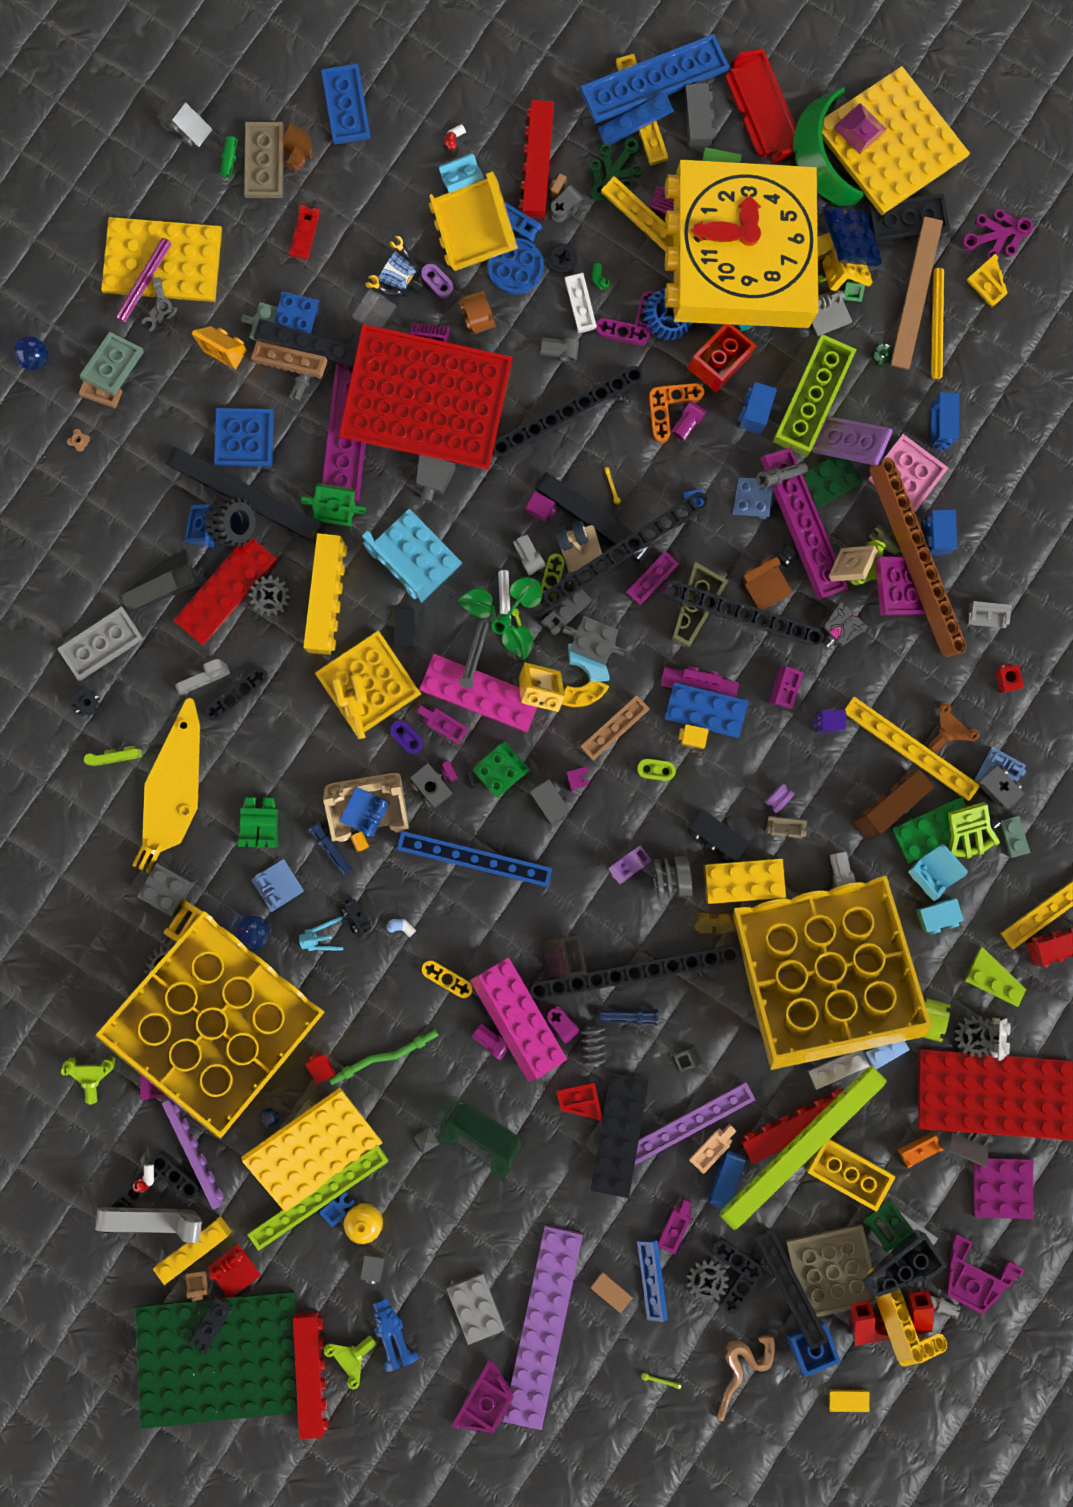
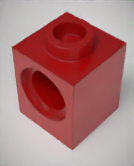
[995,663,1024,693]
[306,1052,336,1085]

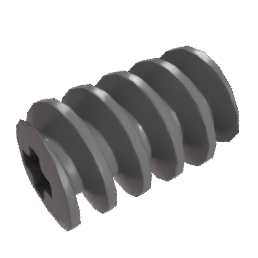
[581,1026,606,1067]

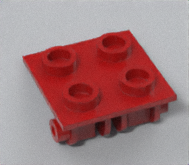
[207,1244,261,1297]

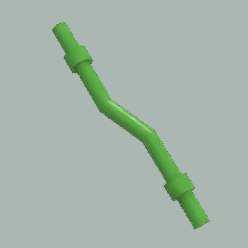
[329,1029,439,1085]

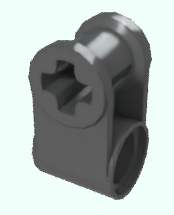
[550,185,585,222]

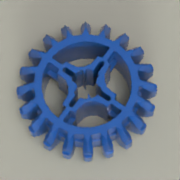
[643,288,692,340]

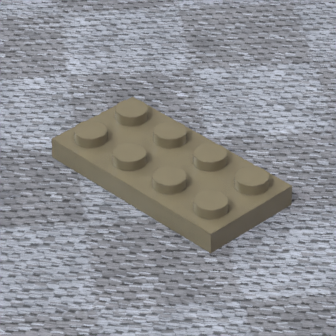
[244,122,284,198]

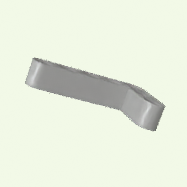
[95,1207,202,1243]

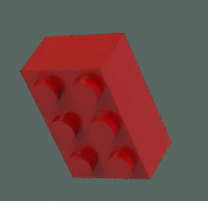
[688,324,757,392]

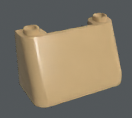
[323,773,409,842]

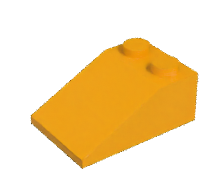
[192,326,247,370]

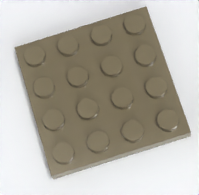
[785,1224,877,1317]

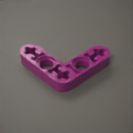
[596,290,654,346]

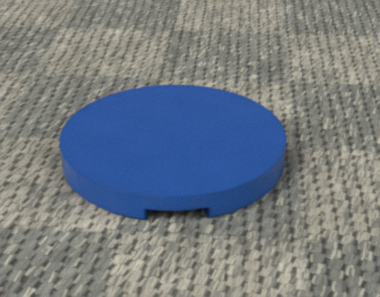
[487,237,544,295]

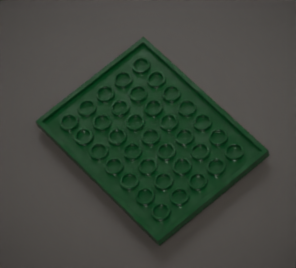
[135,1291,298,1429]

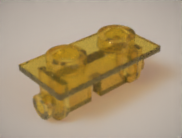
[695,913,735,934]

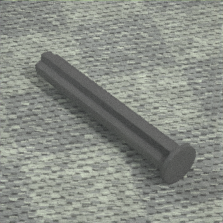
[459,621,488,688]

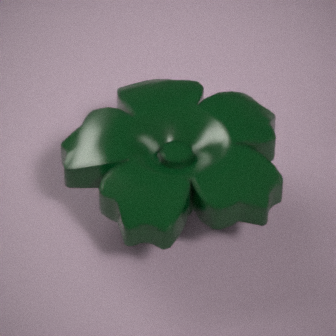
[872,343,892,367]

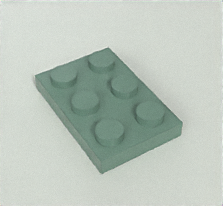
[80,332,144,396]

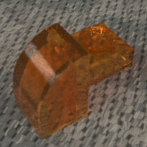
[282,123,313,173]

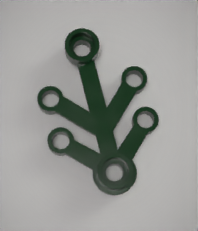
[590,138,643,202]

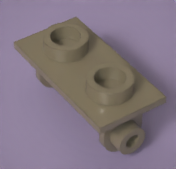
[766,816,807,839]

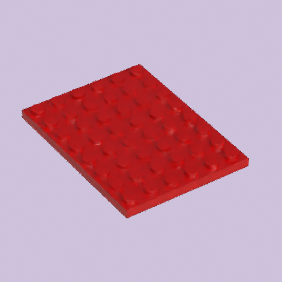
[339,324,513,470]

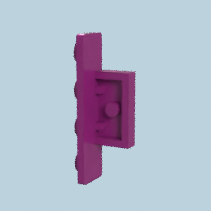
[661,667,739,697]

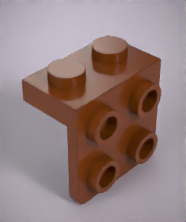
[741,557,792,610]

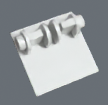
[989,1018,1010,1061]

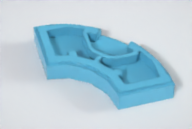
[568,644,610,681]

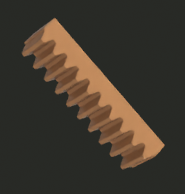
[251,341,328,379]
[580,695,650,761]

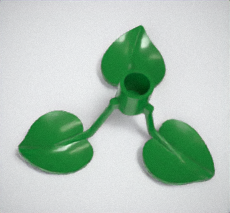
[458,577,542,660]

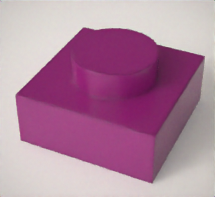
[441,761,458,782]

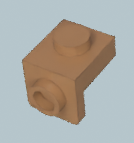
[186,1271,208,1302]

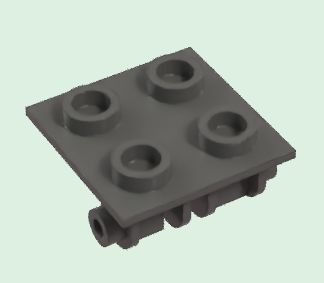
[950,1132,994,1167]

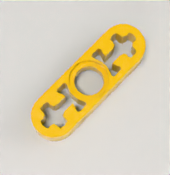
[422,960,473,998]

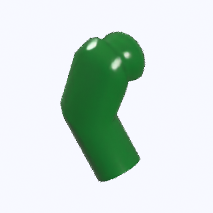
[591,263,610,290]

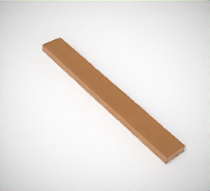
[890,217,943,370]

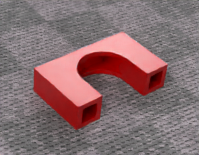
[850,1290,934,1346]

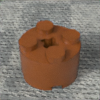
[459,290,496,334]

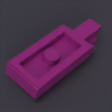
[417,706,469,745]
[658,1197,692,1255]

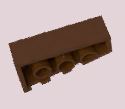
[852,769,934,840]

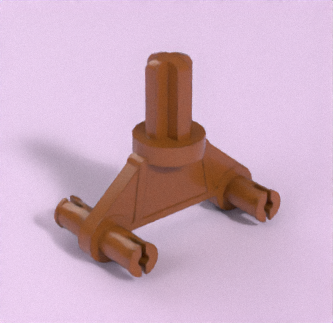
[928,702,980,753]

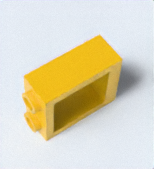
[518,662,565,712]

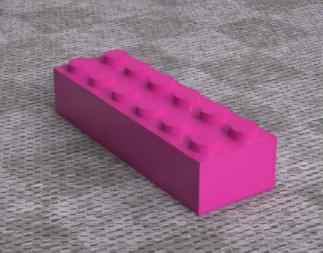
[420,654,538,733]
[470,957,567,1082]

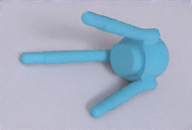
[299,916,343,951]

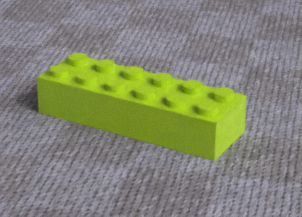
[773,334,857,457]

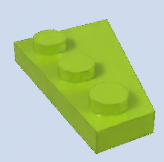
[964,946,1026,1007]

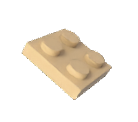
[829,545,878,581]

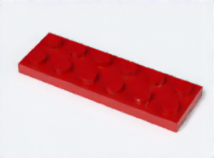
[173,537,278,646]

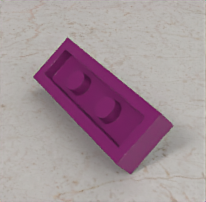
[626,551,679,606]

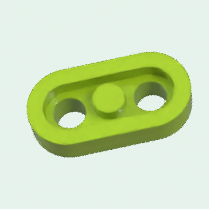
[637,759,676,781]

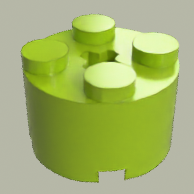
[923,998,950,1042]

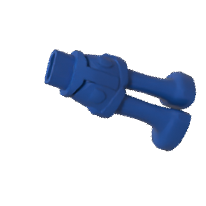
[373,1299,419,1372]

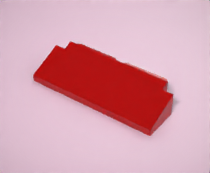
[725,49,796,164]

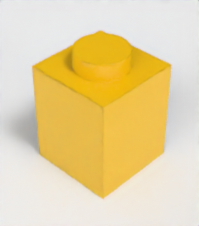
[678,725,709,749]

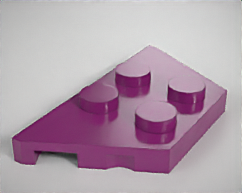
[451,1359,514,1433]

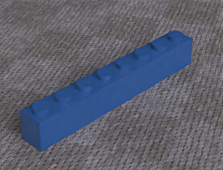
[397,831,552,887]

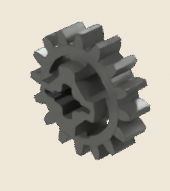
[248,575,291,617]
[955,1014,998,1057]
[686,1258,729,1303]

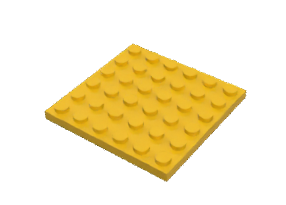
[822,66,970,215]

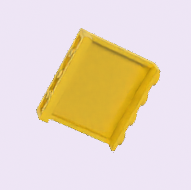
[429,171,518,271]

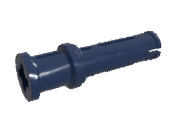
[307,821,353,877]
[600,1008,658,1026]

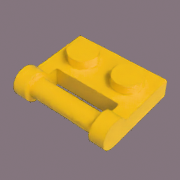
[163,900,214,942]

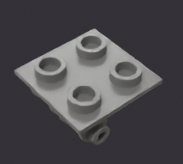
[812,289,852,336]

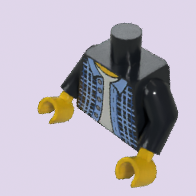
[366,236,424,298]

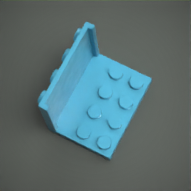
[362,509,462,603]

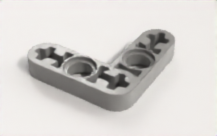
[175,659,230,695]

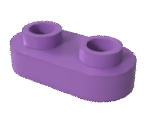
[421,264,453,298]

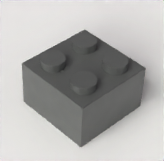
[137,863,195,916]

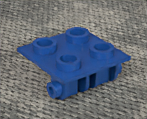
[274,291,319,334]
[339,787,390,837]

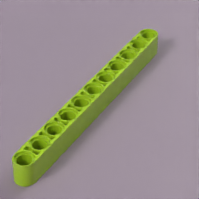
[719,1065,887,1230]

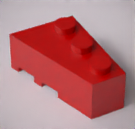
[1026,926,1073,967]

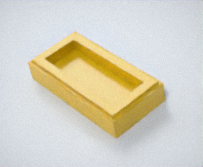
[829,1389,869,1412]

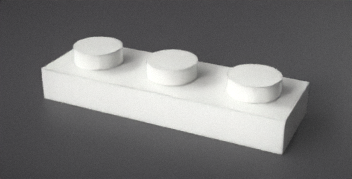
[565,273,597,333]
[808,1050,870,1089]

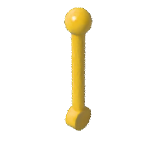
[604,466,621,505]

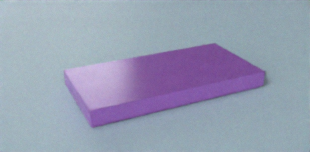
[811,416,893,466]

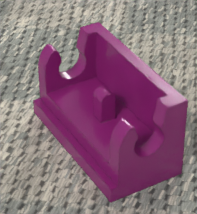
[768,666,804,709]
[566,767,589,792]

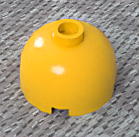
[344,1203,383,1244]

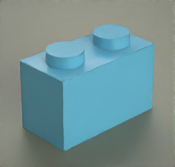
[916,898,964,935]

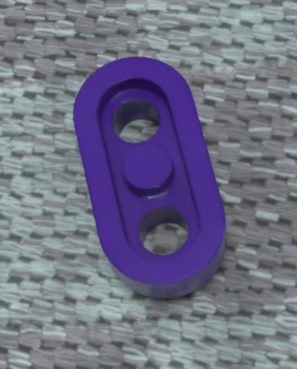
[390,721,423,754]

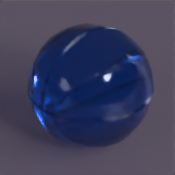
[14,336,48,371]
[236,916,270,950]

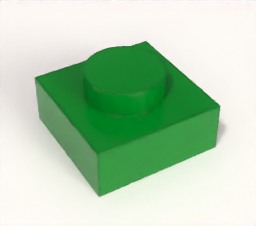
[843,279,865,302]

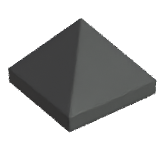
[413,1127,440,1154]

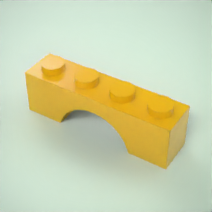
[153,1216,232,1285]

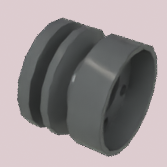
[652,855,692,900]

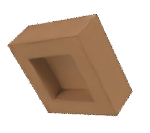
[550,174,567,199]

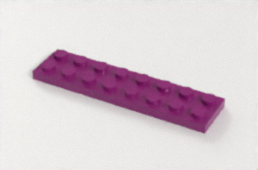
[322,364,366,503]
[760,448,848,600]

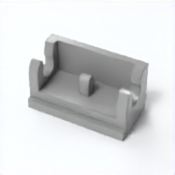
[967,601,1012,628]

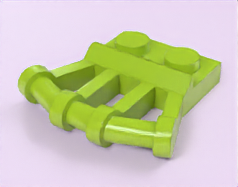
[947,802,1000,859]

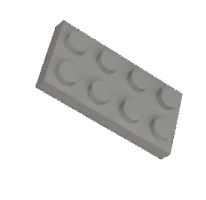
[58,606,144,681]

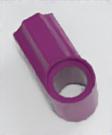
[671,400,707,441]
[472,1023,509,1060]

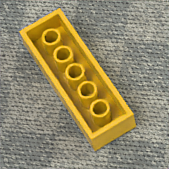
[303,533,347,655]

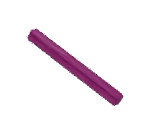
[116,238,171,322]

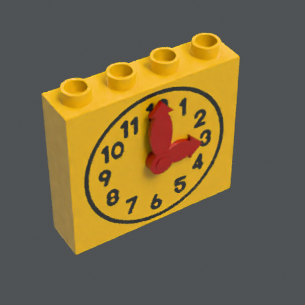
[665,160,818,328]

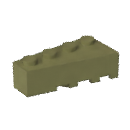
[672,562,728,650]

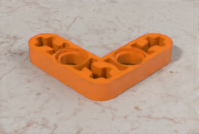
[649,383,704,443]

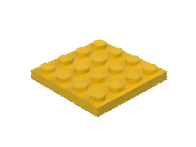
[315,631,421,735]

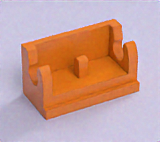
[897,1132,943,1168]

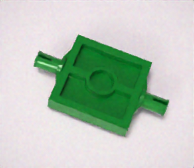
[301,483,367,527]

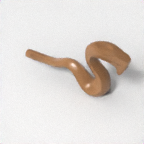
[716,1335,775,1421]

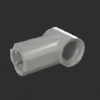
[513,535,546,576]
[829,852,856,888]

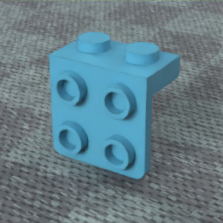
[908,845,967,901]

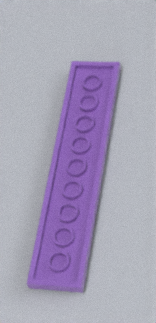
[503,1225,583,1430]

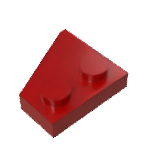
[557,1082,602,1121]

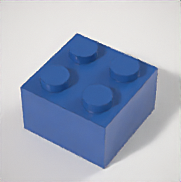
[738,382,777,435]
[921,510,957,556]
[785,1321,841,1377]

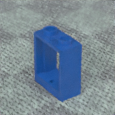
[931,392,959,450]

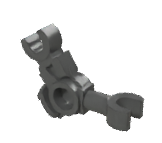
[141,277,177,331]

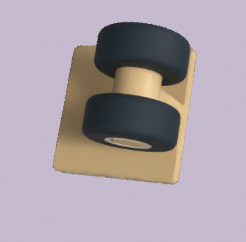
[556,521,604,573]

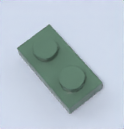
[1000,816,1030,858]

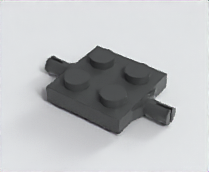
[563,616,626,665]

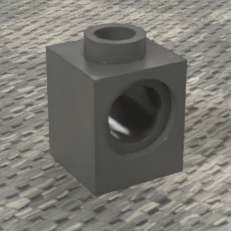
[361,1251,386,1284]

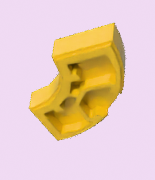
[561,681,609,707]

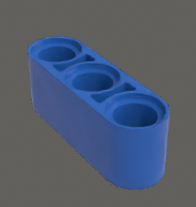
[708,1150,746,1209]

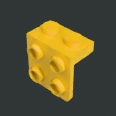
[822,247,873,291]

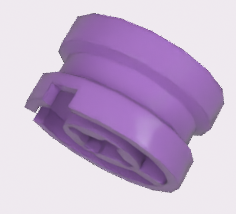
[765,783,795,813]

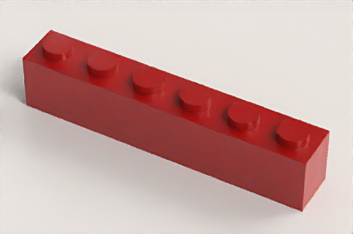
[519,100,554,219]
[740,1088,858,1164]
[293,1312,329,1439]

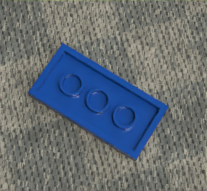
[321,64,371,145]
[665,682,749,738]

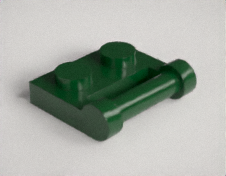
[862,1198,914,1252]

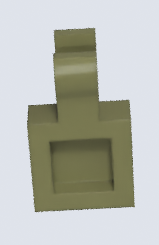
[869,525,900,555]

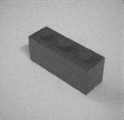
[684,83,716,148]

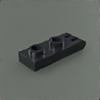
[188,1296,233,1354]

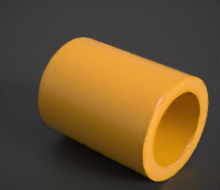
[350,832,369,852]

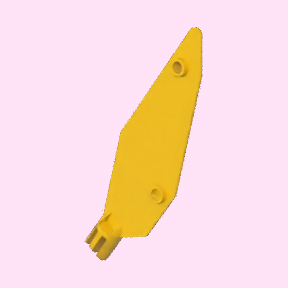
[132,698,200,874]

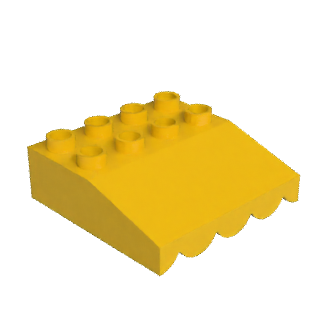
[733,876,932,1070]
[96,911,325,1138]

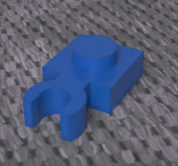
[319,1191,355,1227]

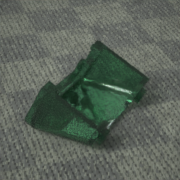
[436,1101,521,1182]

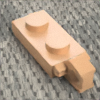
[689,1124,736,1174]

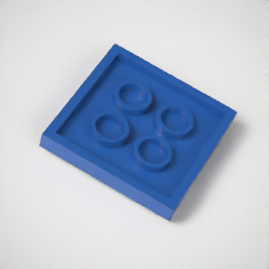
[214,408,274,467]

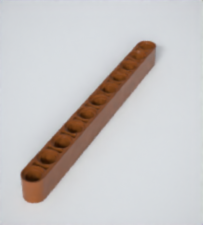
[870,457,966,657]

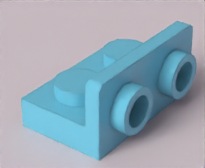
[439,153,484,193]

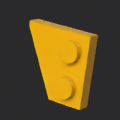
[967,254,1008,307]

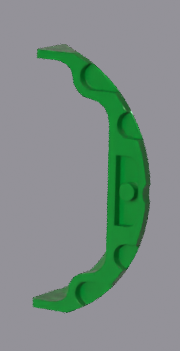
[793,87,863,206]

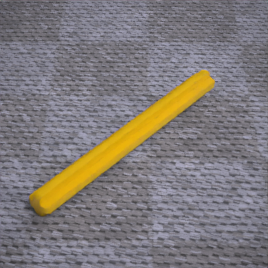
[931,268,944,379]

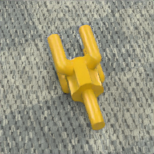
[332,675,367,739]

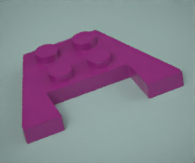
[946,1233,1025,1314]

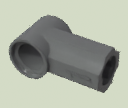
[540,338,579,362]

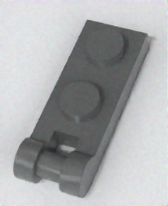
[541,590,592,636]

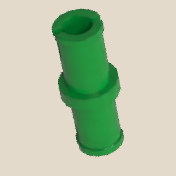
[219,136,238,178]

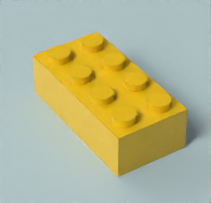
[703,859,786,904]
[804,1139,895,1212]

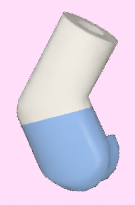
[387,919,416,938]

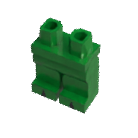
[238,797,278,848]

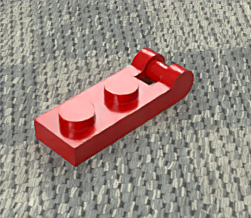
[289,204,320,260]

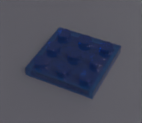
[823,207,882,267]

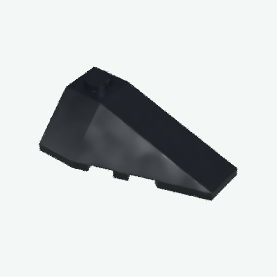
[863,1229,947,1298]

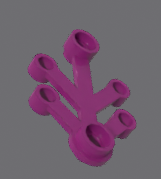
[962,209,1033,260]

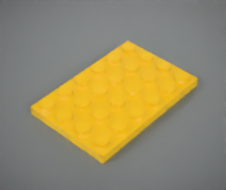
[101,217,222,302]
[241,1088,382,1212]

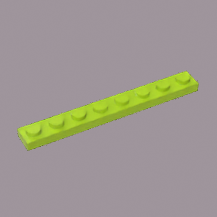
[248,1145,389,1251]

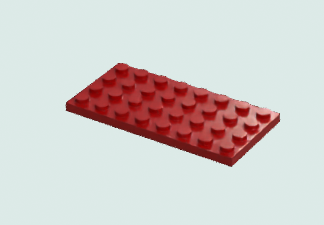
[918,1050,1073,1141]

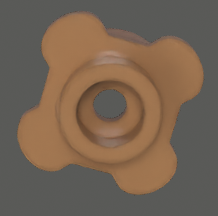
[67,429,90,452]

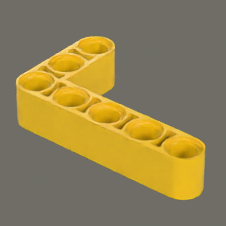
[868,1268,947,1366]

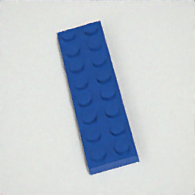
[579,34,730,124]

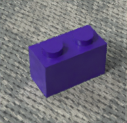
[813,710,846,733]

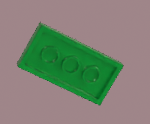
[891,797,974,864]

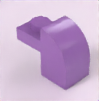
[609,845,652,884]

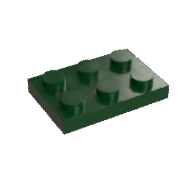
[802,457,863,510]

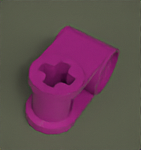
[547,1006,581,1044]

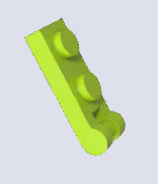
[84,746,143,766]

